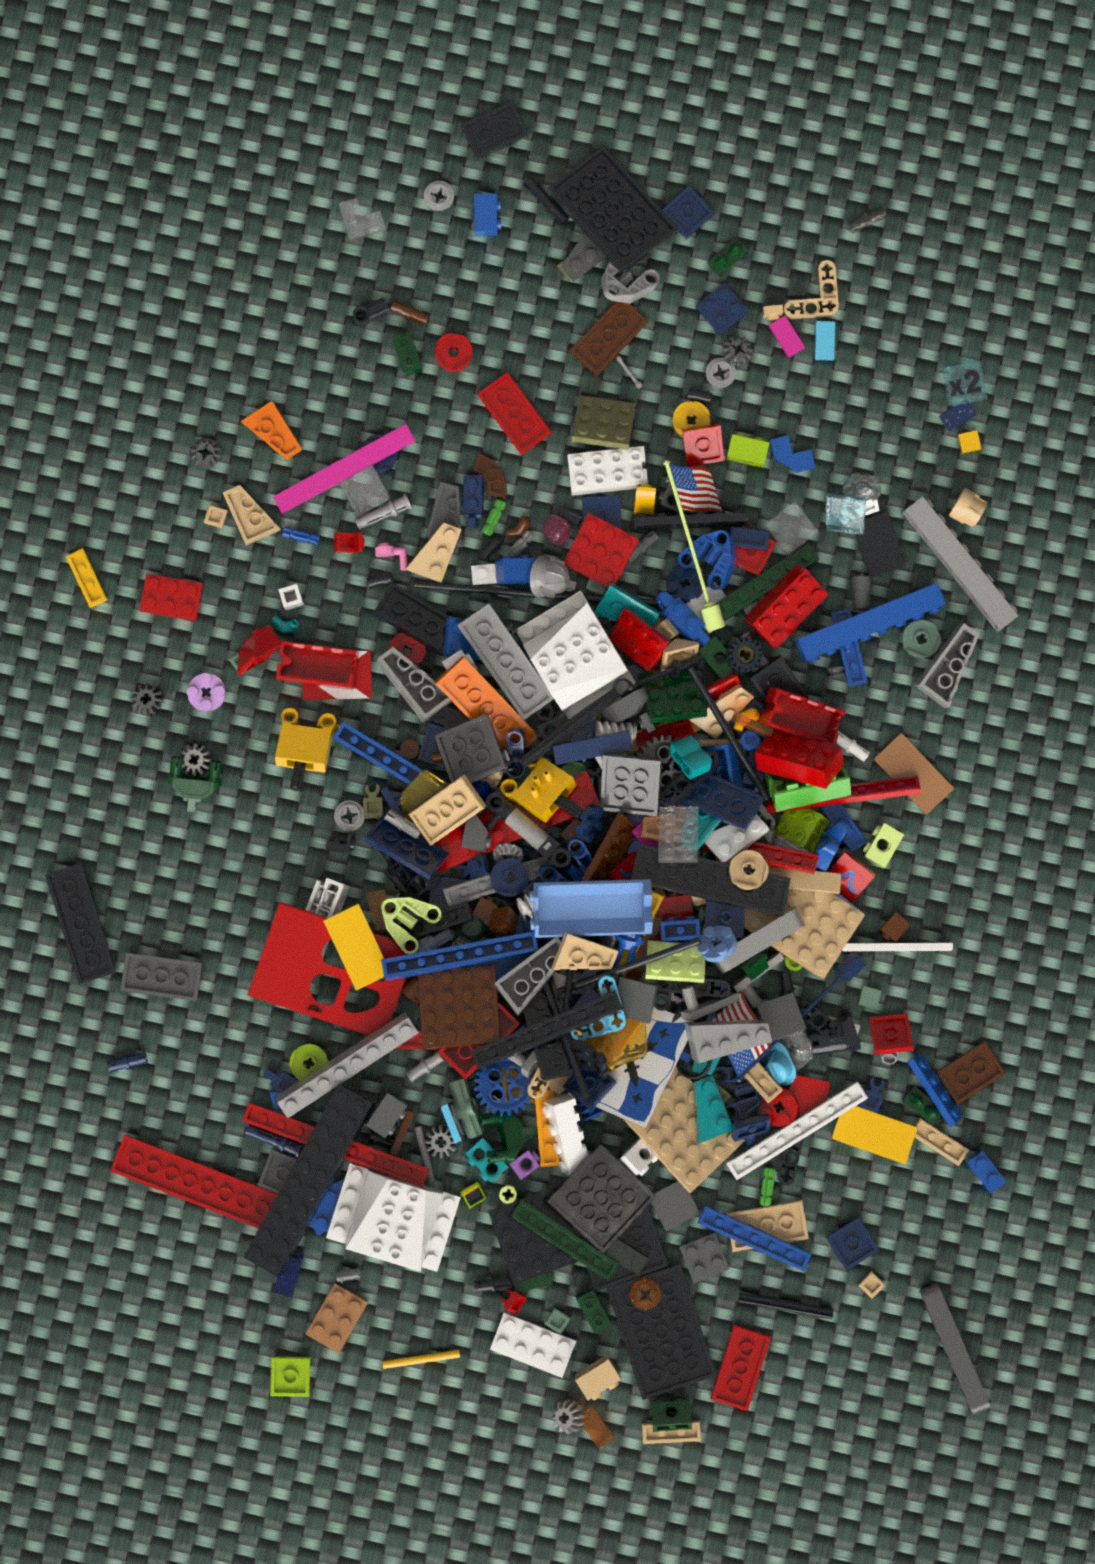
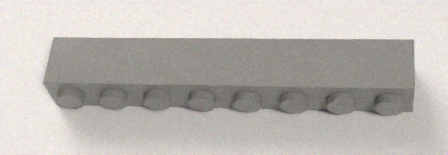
[902,496,1018,632]
[276,1012,418,1118]

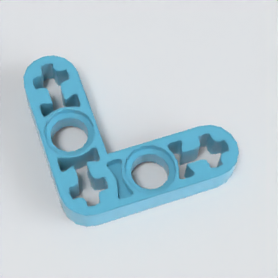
[571,974,626,1040]

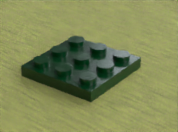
[638,667,708,724]

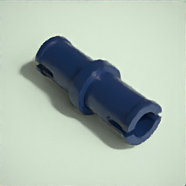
[107,1051,148,1073]

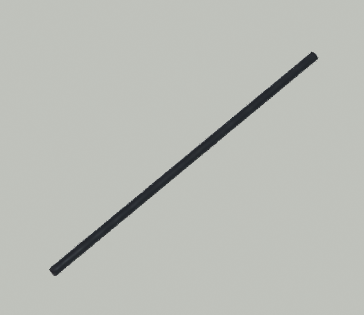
[414,581,659,607]

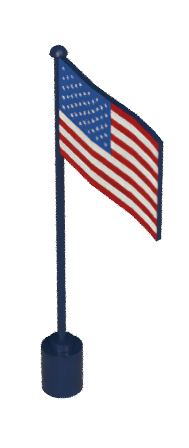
[711,952,866,1083]

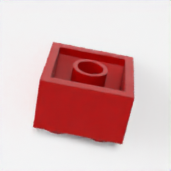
[237,625,282,676]

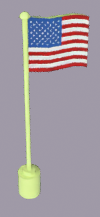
[663,460,725,632]

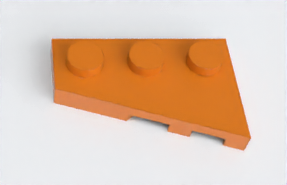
[240,401,303,460]

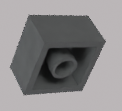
[365,1089,408,1138]

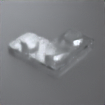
[339,198,386,241]

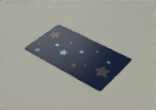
[939,400,976,432]

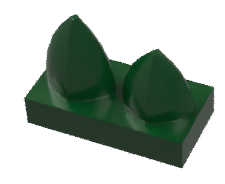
[707,237,748,277]
[902,1086,941,1125]

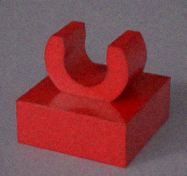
[501,1289,527,1314]

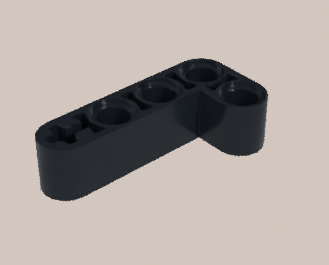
[379,850,441,899]
[654,975,731,1011]

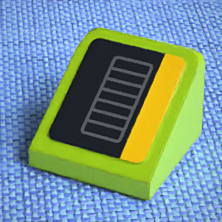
[460,1181,487,1209]

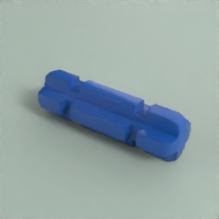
[282,527,320,545]

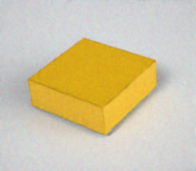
[958,430,981,454]

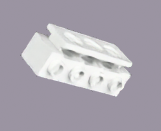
[306,878,350,958]

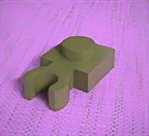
[363,784,384,819]

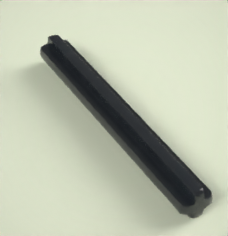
[738,1292,834,1319]

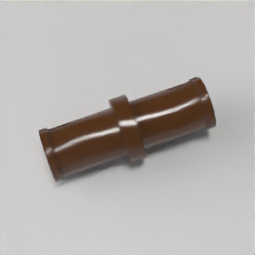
[390,300,430,326]

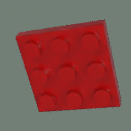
[564,513,640,588]

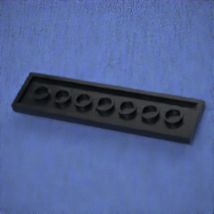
[631,843,791,917]

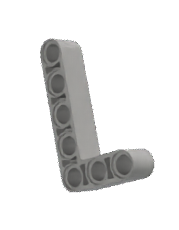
[711,908,805,975]

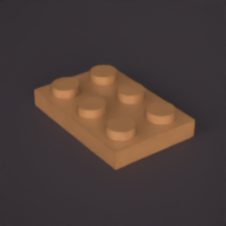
[306,1283,368,1354]

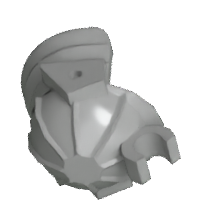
[530,556,576,598]

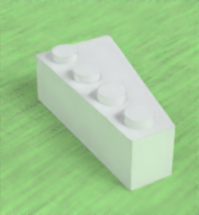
[543,1093,588,1176]

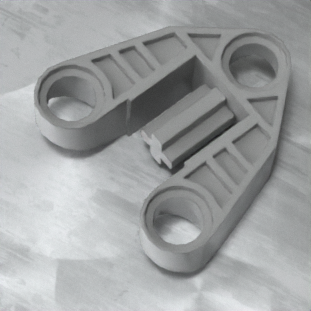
[601,261,660,304]

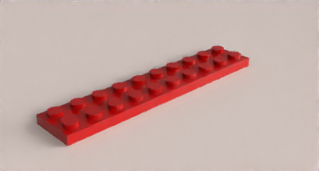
[423,771,600,873]
[110,1135,278,1229]

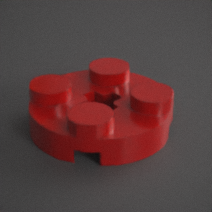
[435,333,472,372]
[388,632,426,667]
[760,1088,800,1127]

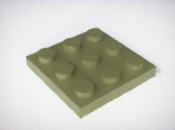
[572,395,636,450]

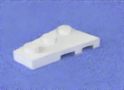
[704,814,769,864]

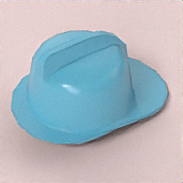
[762,1041,796,1086]

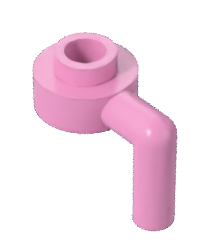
[375,543,408,571]

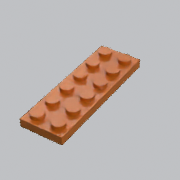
[435,656,538,759]

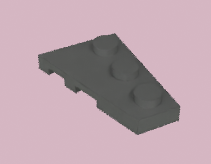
[562,233,607,282]

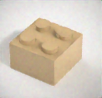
[575,1354,621,1400]

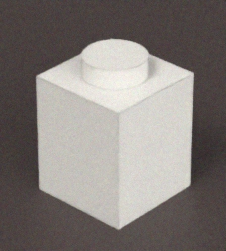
[278,584,304,610]

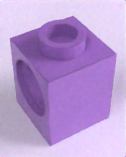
[510,1149,540,1179]

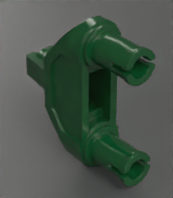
[166,756,222,812]
[479,1111,537,1164]

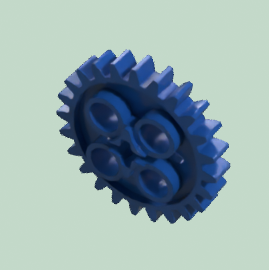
[474,1058,536,1117]

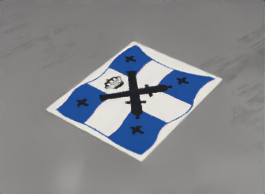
[567,1007,693,1128]

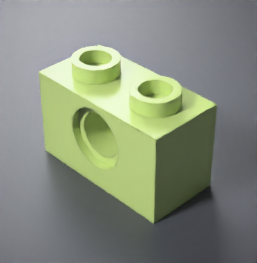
[863,823,904,868]

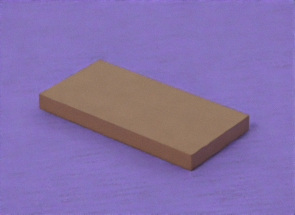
[873,733,954,815]

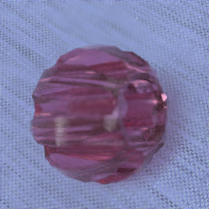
[542,517,571,545]

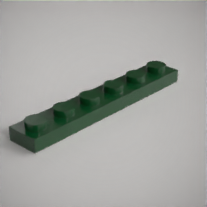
[715,543,819,621]
[510,1200,618,1280]

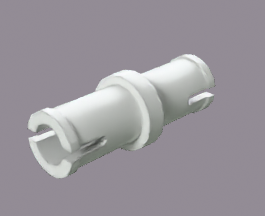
[836,730,870,762]

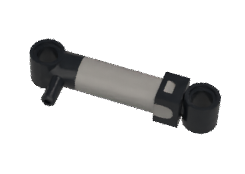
[485,792,573,870]

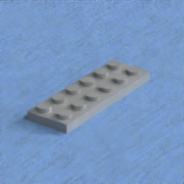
[457,604,554,720]

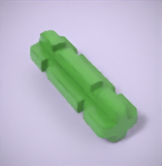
[482,499,506,536]
[760,1168,775,1206]

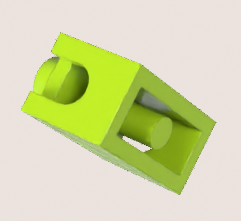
[726,433,769,468]

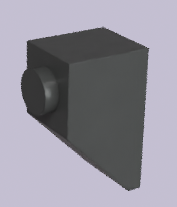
[461,814,492,853]

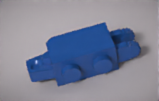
[655,591,710,646]

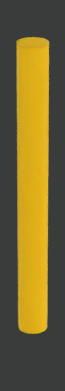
[382,1350,460,1369]

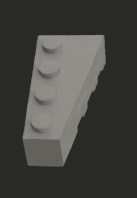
[914,623,979,708]
[376,647,452,723]
[494,937,561,1016]
[684,1020,772,1063]

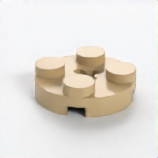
[729,850,769,890]

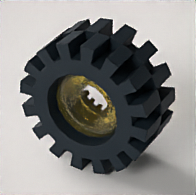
[726,637,763,673]

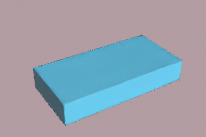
[815,321,835,361]

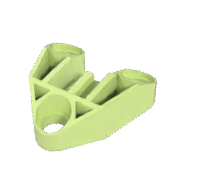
[381,897,442,955]

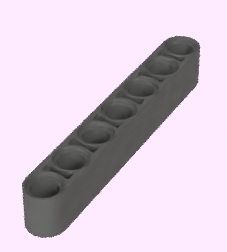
[919,1283,991,1415]

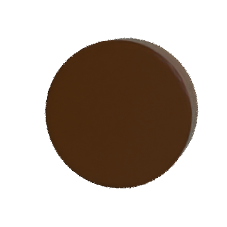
[400,740,419,759]

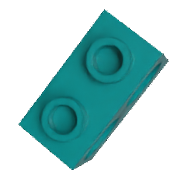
[465,1137,509,1182]

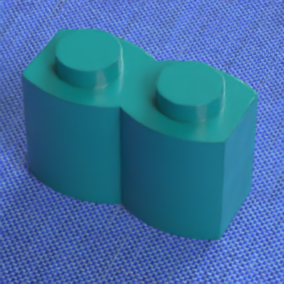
[669,735,712,780]

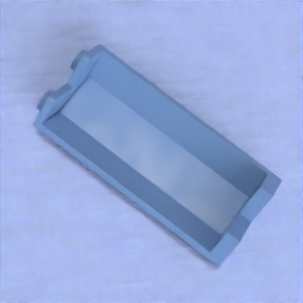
[529,879,653,938]

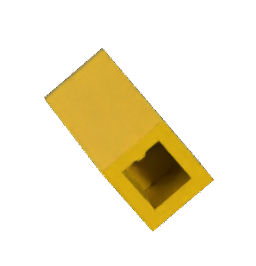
[634,484,656,517]

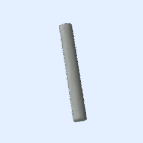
[414,1126,436,1184]

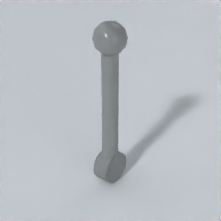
[615,355,642,389]

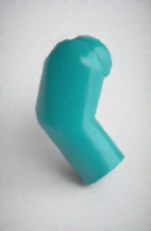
[270,615,299,633]

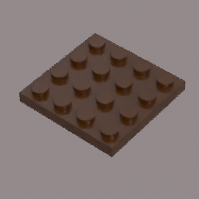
[418,965,500,1049]

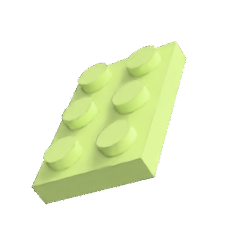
[645,940,705,983]

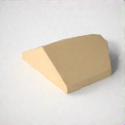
[660,639,699,671]

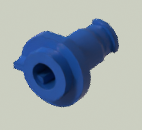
[614,934,645,967]

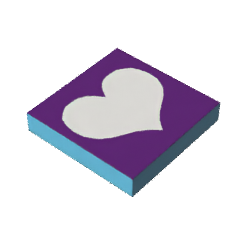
[441,1101,466,1143]

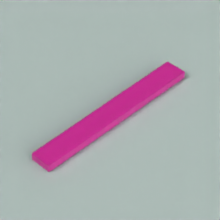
[273,424,416,514]

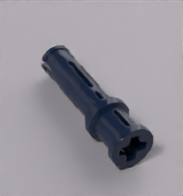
[245,1124,304,1159]

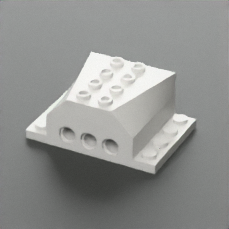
[516,591,636,719]
[326,1163,461,1272]

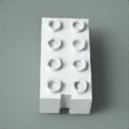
[567,446,648,496]

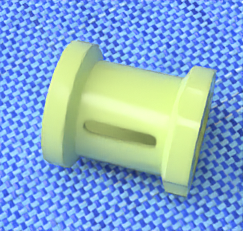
[499,1185,517,1204]

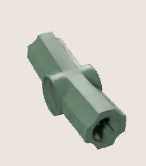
[449,1079,484,1139]

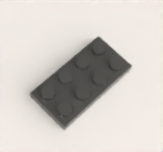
[120,953,203,1001]

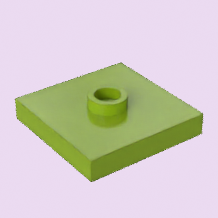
[270,1356,311,1397]

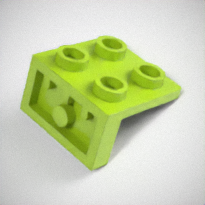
[775,808,830,853]

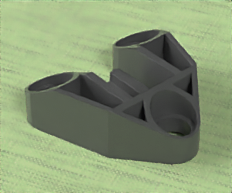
[600,687,648,722]

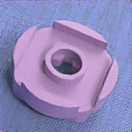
[187,673,226,711]

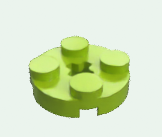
[289,1044,329,1081]

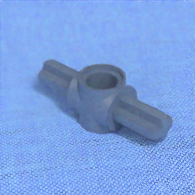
[405,929,453,955]

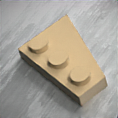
[223,485,281,545]
[405,522,462,583]
[689,684,754,739]
[551,932,619,970]

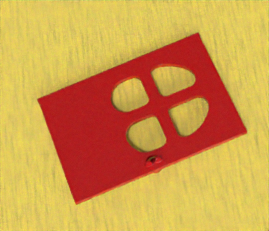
[247,902,415,1035]

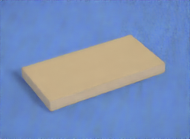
[408,775,487,846]
[726,1200,809,1252]

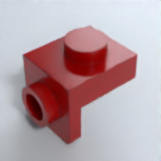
[334,532,365,553]

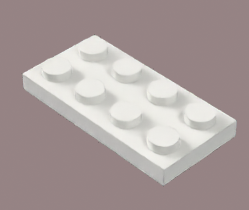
[490,1312,576,1378]

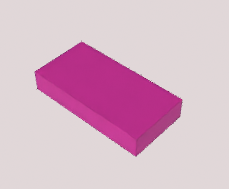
[768,316,805,358]

